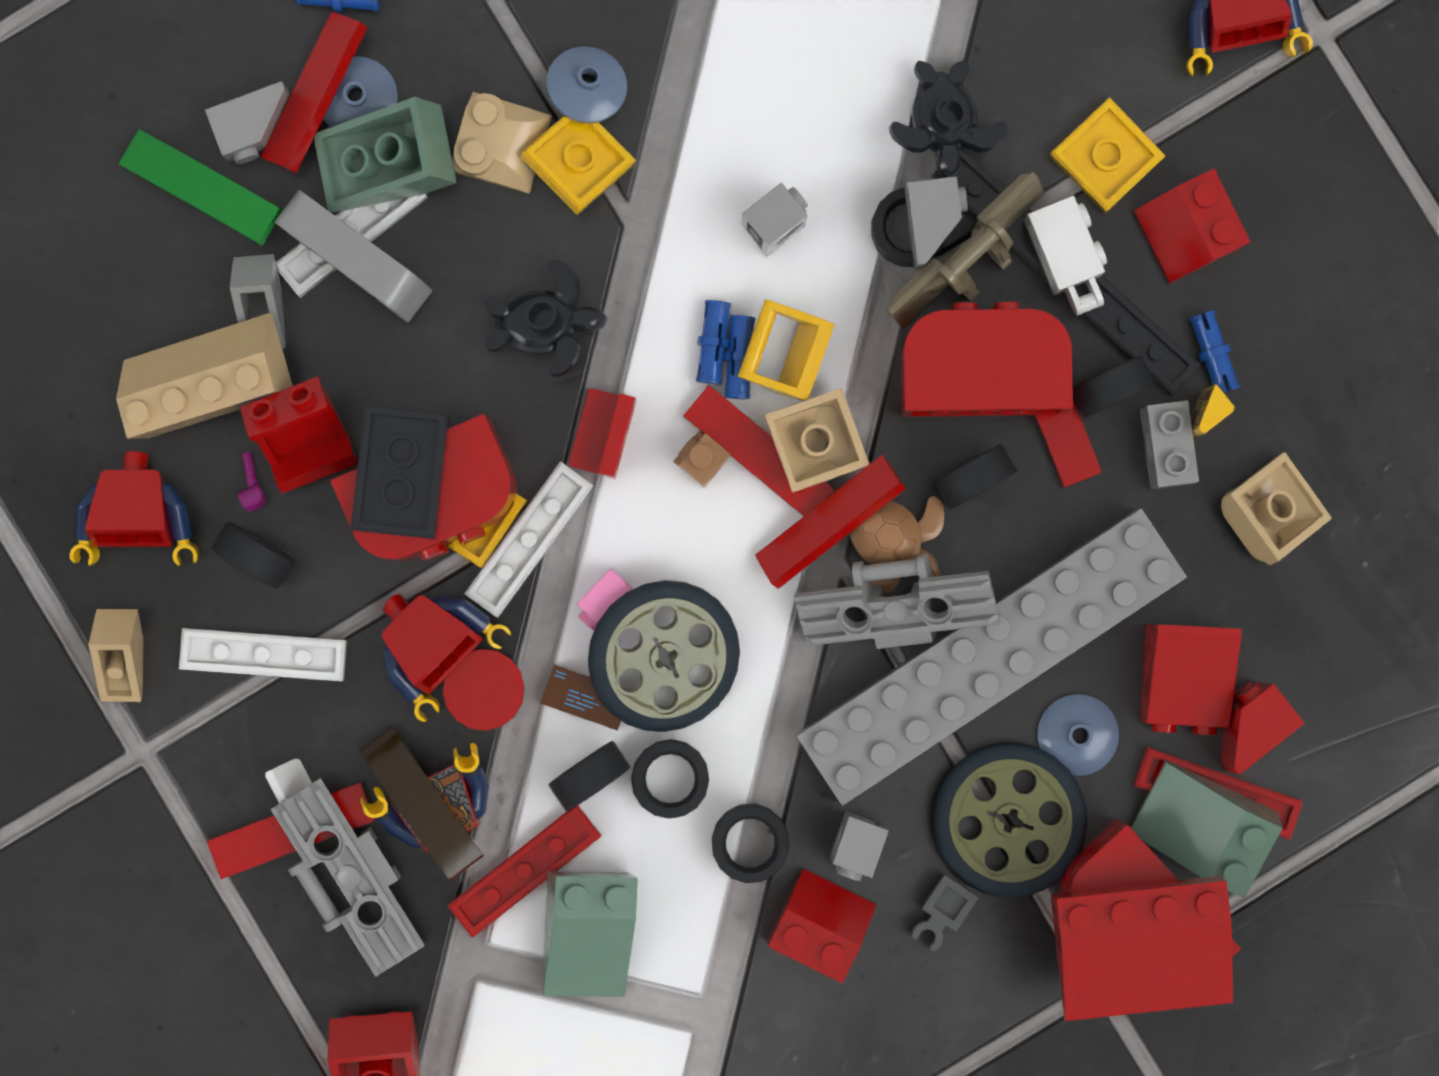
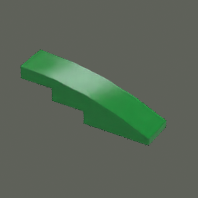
[119,129,283,246]

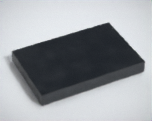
[351,405,450,540]

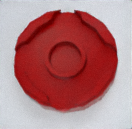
[443,649,525,731]

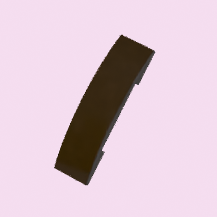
[359,726,484,881]

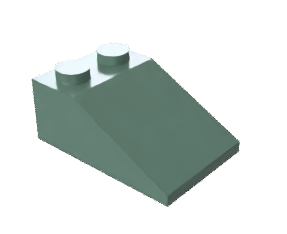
[314,97,457,213]
[1130,760,1283,898]
[542,871,638,997]

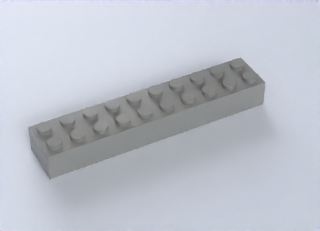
[795,508,1187,806]

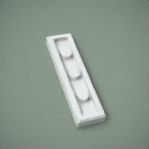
[276,194,428,298]
[464,461,594,618]
[179,628,347,681]

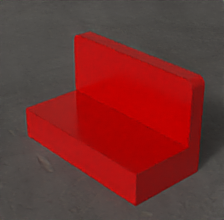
[569,388,637,479]

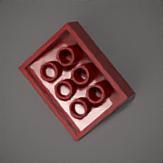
[1050,876,1233,1021]

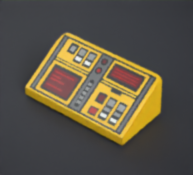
[1191,384,1235,438]

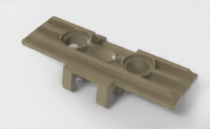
[888,172,1045,330]

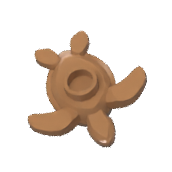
[849,496,945,594]

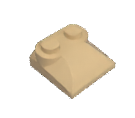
[452,92,552,194]
[764,388,869,493]
[1221,452,1332,565]

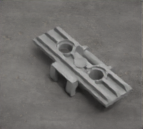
[794,554,1000,649]
[271,778,425,977]

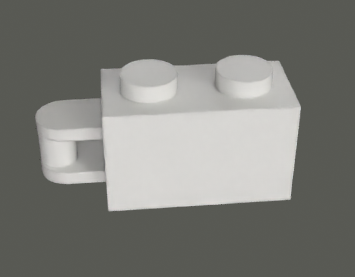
[1023,196,1107,316]

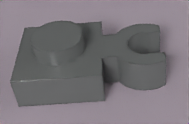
[911,873,979,952]

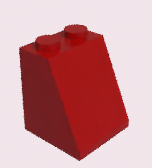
[1140,624,1242,735]

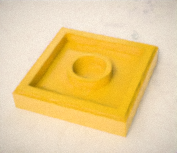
[1049,97,1165,213]
[520,116,636,215]

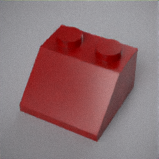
[1133,168,1251,284]
[1219,681,1305,775]
[767,868,877,984]
[327,1012,421,1076]

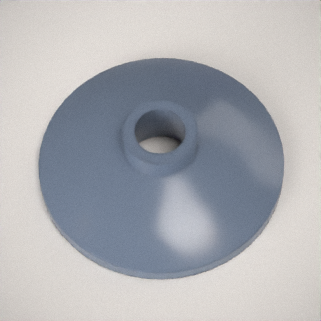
[546,46,627,124]
[323,57,398,127]
[1037,694,1119,776]

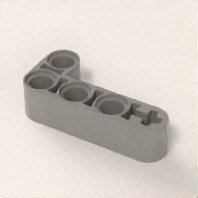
[274,190,433,323]

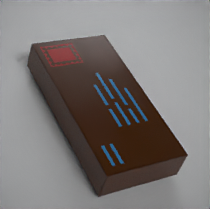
[541,665,621,731]

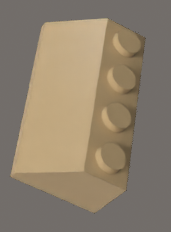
[116,313,292,439]

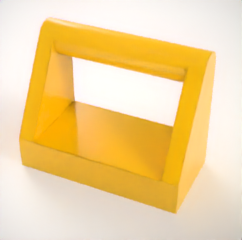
[737,299,835,401]

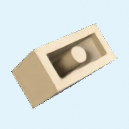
[88,609,143,702]

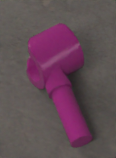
[237,452,266,512]

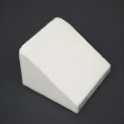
[265,758,312,803]

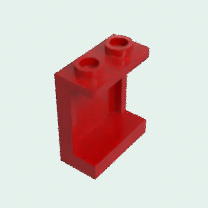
[240,376,358,494]

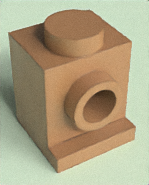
[673,431,731,488]

